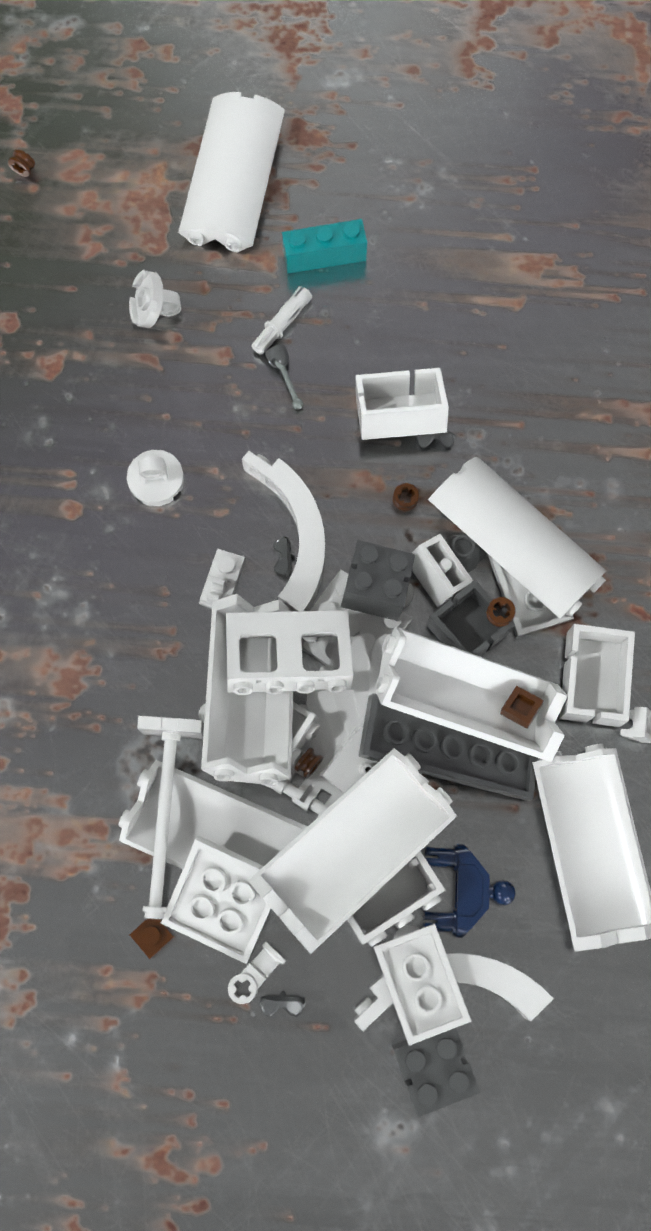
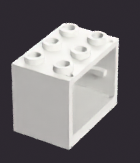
[347,851,446,947]

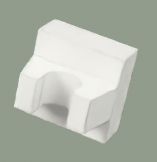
[620,707,651,743]

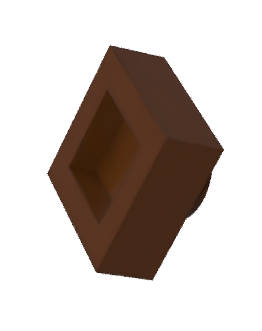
[500,686,544,729]
[129,918,175,959]

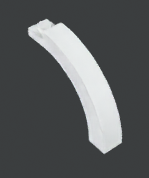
[242,451,325,612]
[353,953,554,1031]

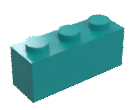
[282,219,367,274]

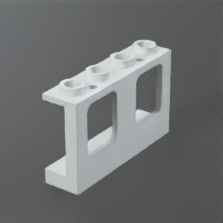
[226,611,353,695]

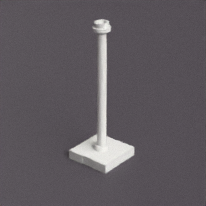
[137,716,204,919]

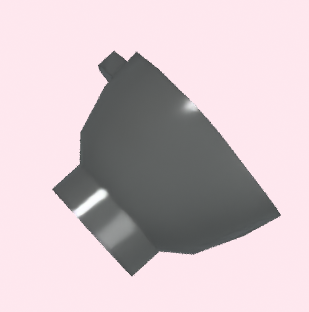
[445,534,487,573]

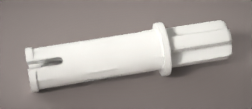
[252,286,312,355]

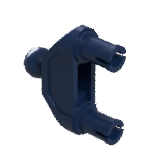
[423,844,516,938]

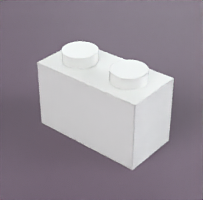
[412,534,473,608]

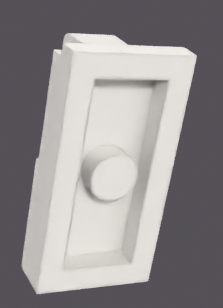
[199,549,246,609]

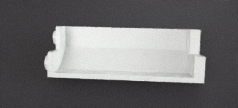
[201,594,294,786]
[375,626,568,762]

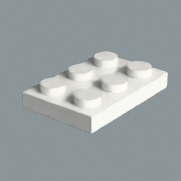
[373,924,471,1046]

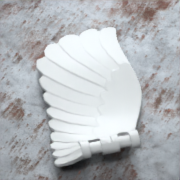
[267,632,391,818]

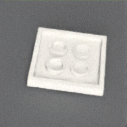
[301,569,413,666]
[161,836,271,964]

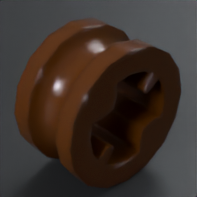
[8,149,36,177]
[393,483,419,512]
[486,597,515,627]
[294,747,324,779]

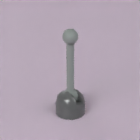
[265,344,303,410]

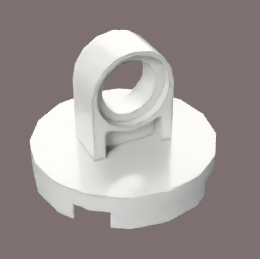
[129,270,181,328]
[127,450,184,506]

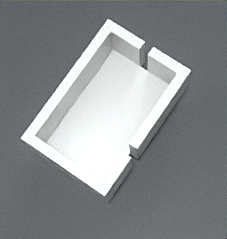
[355,368,449,440]
[559,624,635,727]

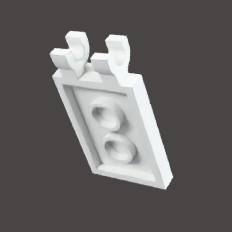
[488,555,574,638]

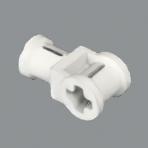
[228,941,286,1004]

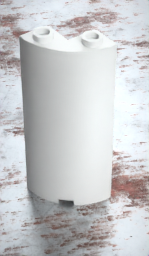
[178,92,285,252]
[428,457,606,619]
[532,744,651,952]
[248,748,457,954]
[118,760,308,910]

